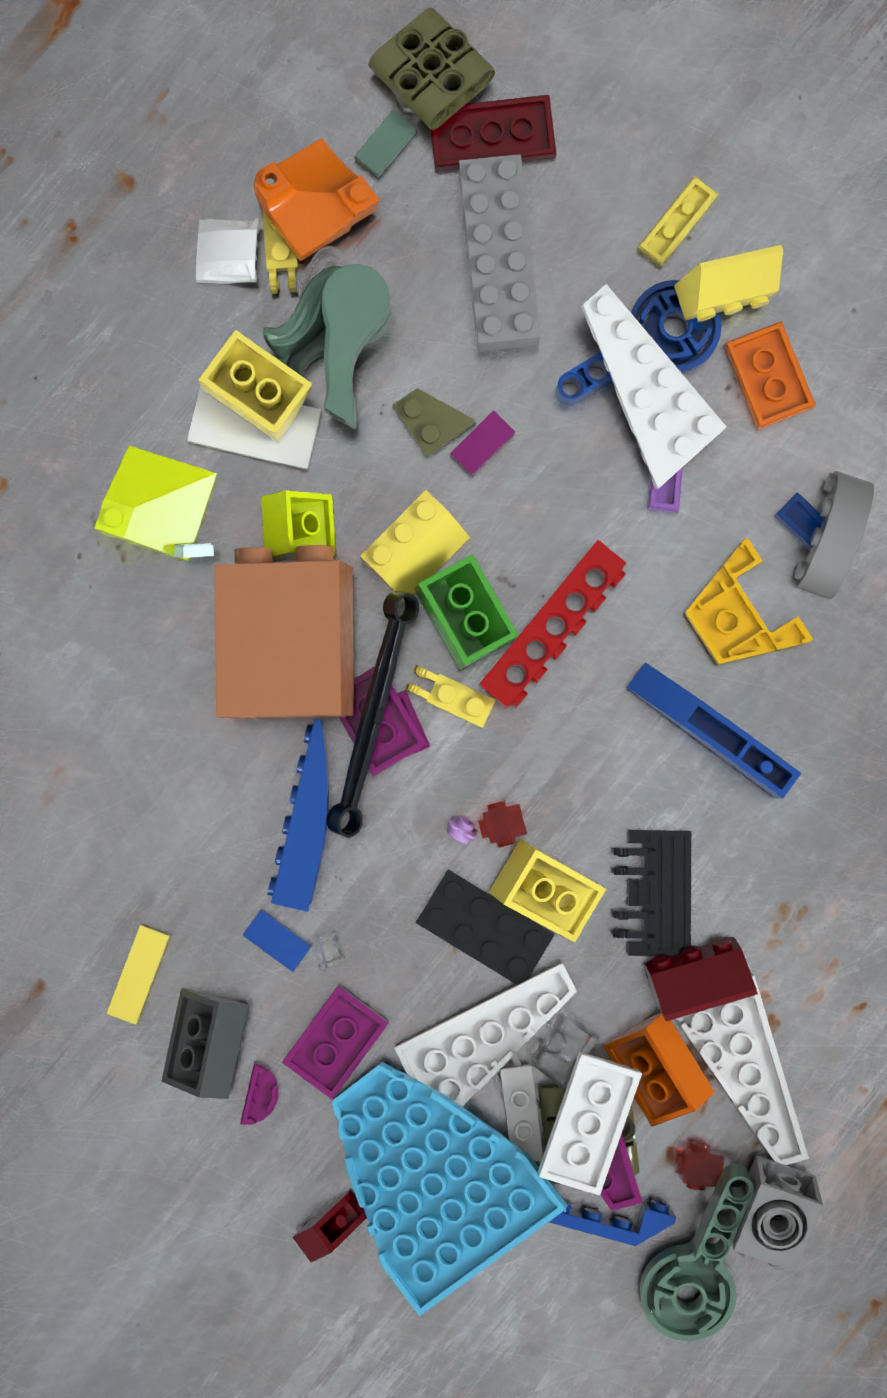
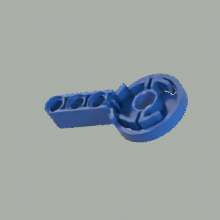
[556,280,722,406]

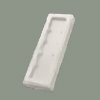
[500,1064,543,1162]

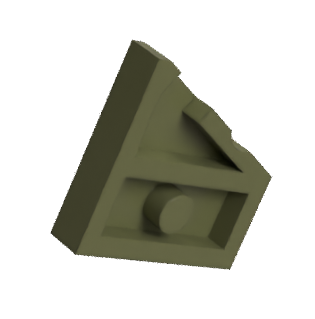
[392,388,476,458]

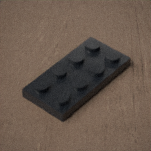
[416,869,555,985]

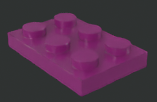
[339,667,428,776]
[282,985,389,1100]

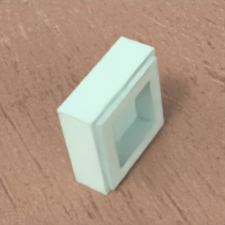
[174,543,214,558]

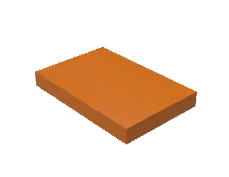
[723,321,816,430]

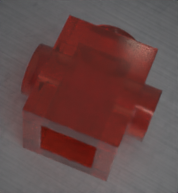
[478,801,527,848]
[675,1142,724,1190]

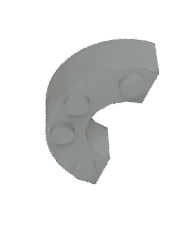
[794,471,874,599]

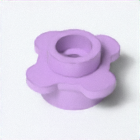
[447,816,478,844]

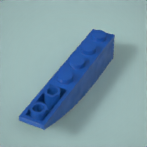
[626,662,802,799]
[267,719,329,912]

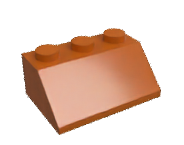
[603,1013,715,1127]

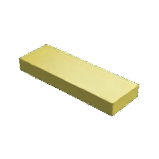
[637,176,719,268]
[106,924,171,1025]

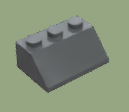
[161,989,248,1099]

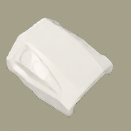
[196,218,260,284]

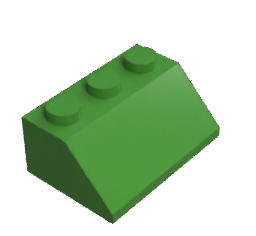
[414,554,519,670]

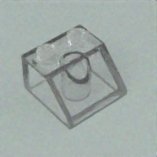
[528,1007,600,1090]

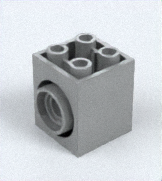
[733,1155,823,1272]

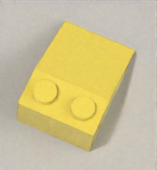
[489,838,606,943]

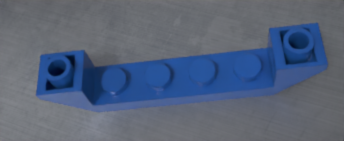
[549,1200,676,1246]

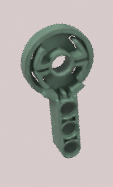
[640,1164,754,1341]

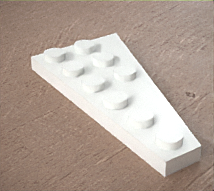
[581,284,726,489]
[394,962,577,1107]
[676,974,809,1165]

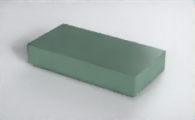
[354,110,417,179]

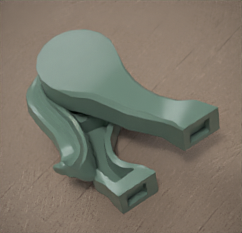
[262,264,391,429]

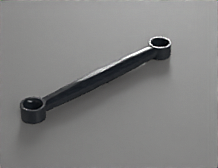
[327,591,419,838]

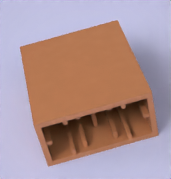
[214,545,355,719]

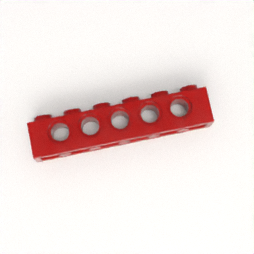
[479,540,627,709]

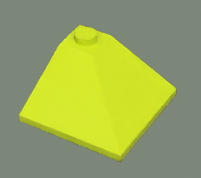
[94,446,217,561]

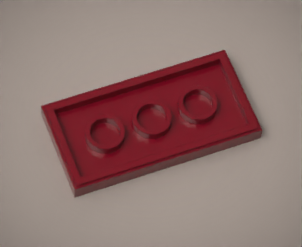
[430,95,557,171]

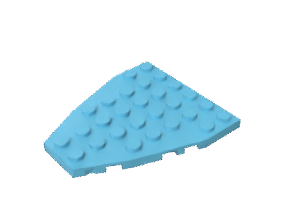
[332,1062,568,1316]

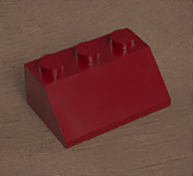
[644,937,758,1021]

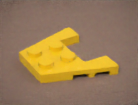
[684,538,813,665]

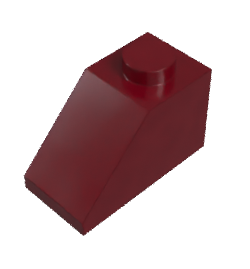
[293,1190,367,1263]

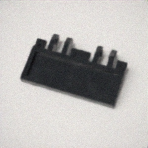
[613,830,692,956]

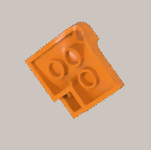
[254,138,380,261]

